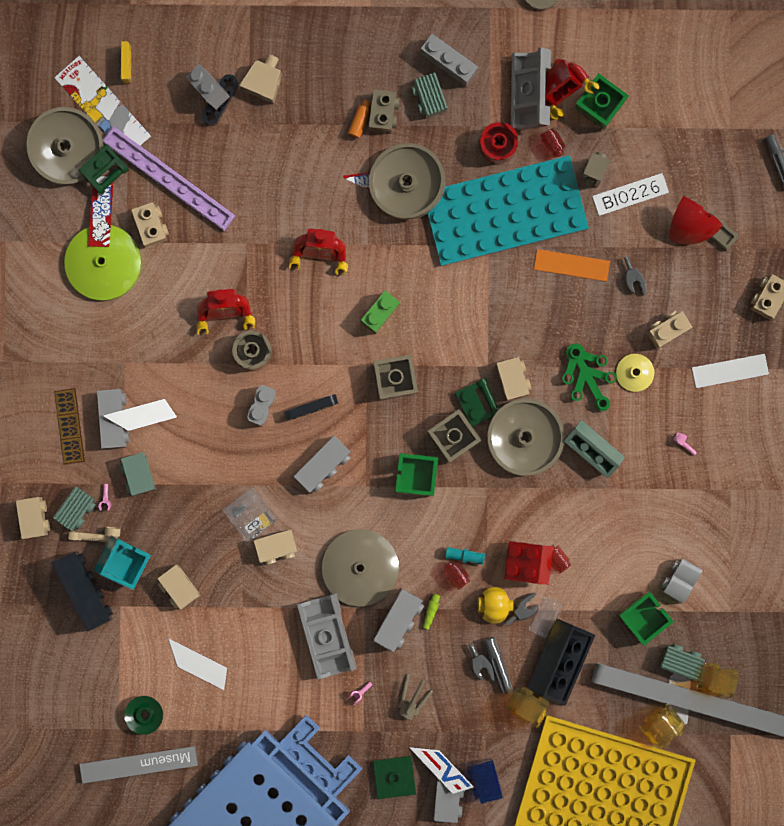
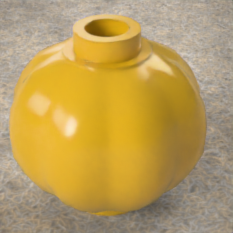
[477,587,513,624]

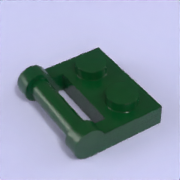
[78,144,129,196]
[455,378,500,427]

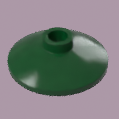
[124,696,163,735]

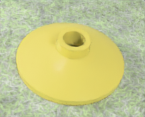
[616,354,654,392]

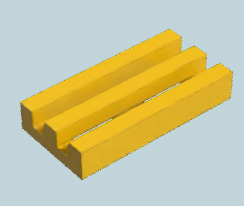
[121,41,131,83]

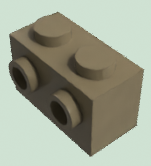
[369,89,400,133]

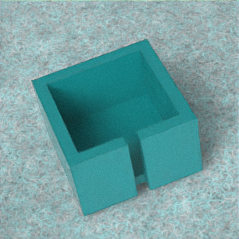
[94,535,151,590]

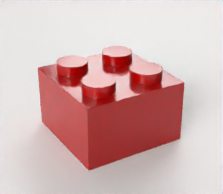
[504,541,554,585]

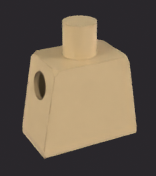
[240,54,282,104]

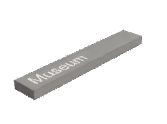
[80,746,198,783]

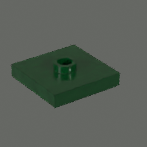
[373,755,416,799]

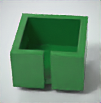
[395,453,438,496]
[617,591,674,646]

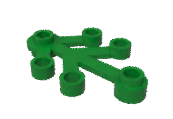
[562,343,617,412]

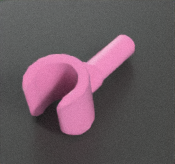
[674,433,697,456]
[99,484,111,511]
[348,682,372,705]

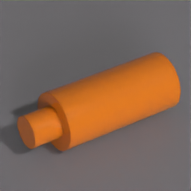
[347,100,371,139]

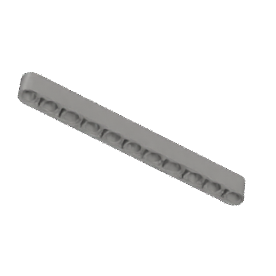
[591,663,784,736]

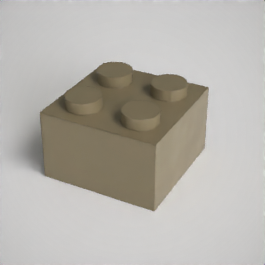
[373,355,418,400]
[427,409,481,463]

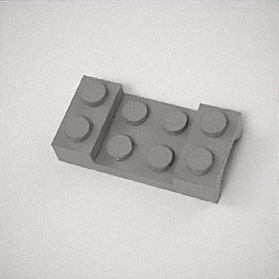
[511,47,551,130]
[297,593,357,680]

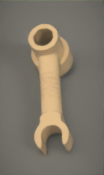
[68,527,121,547]

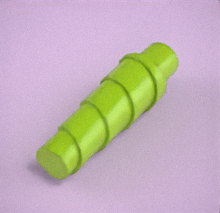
[423,593,440,629]

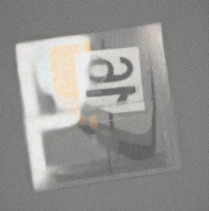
[223,487,278,543]

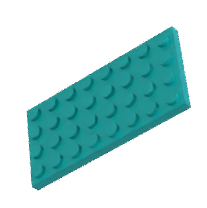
[428,155,589,266]

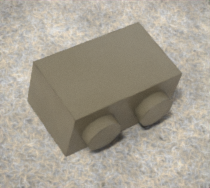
[580,152,610,187]

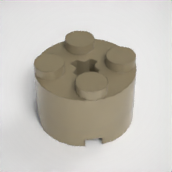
[232,330,272,371]

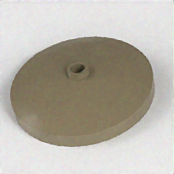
[26,107,103,184]
[369,143,446,220]
[487,399,565,476]
[322,529,399,606]

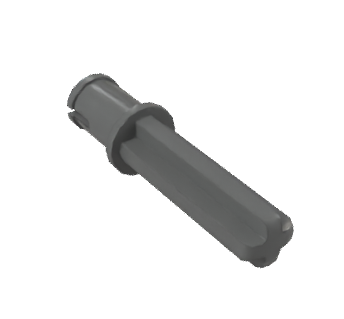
[764,134,784,187]
[483,637,513,694]

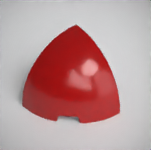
[669,196,723,245]

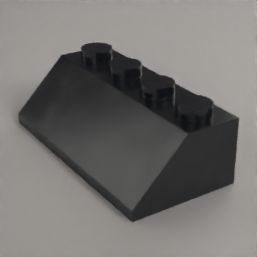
[51,551,114,632]
[526,618,595,706]

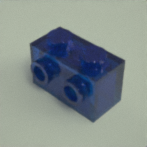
[468,758,503,804]

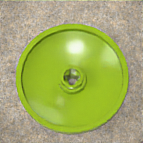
[64,225,142,301]

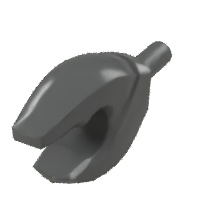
[624,257,646,295]
[505,593,538,626]
[468,643,495,681]

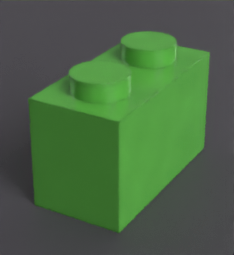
[361,291,400,334]

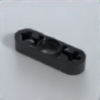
[202,74,238,126]
[283,394,339,422]

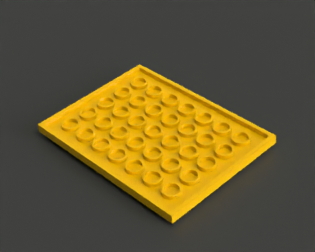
[514,715,696,826]

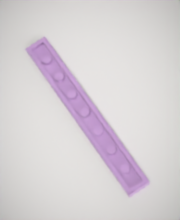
[103,126,236,231]

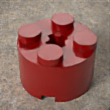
[479,122,518,165]

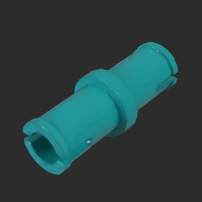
[445,547,485,565]

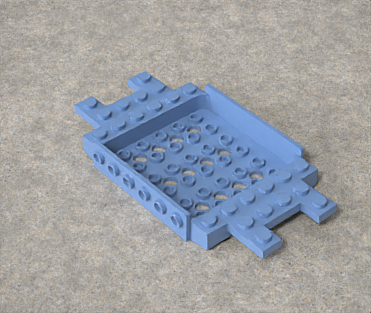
[169,714,363,826]

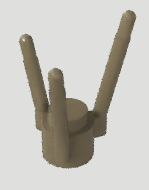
[398,674,433,720]

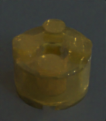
[696,662,740,700]
[505,687,550,728]
[639,704,685,749]

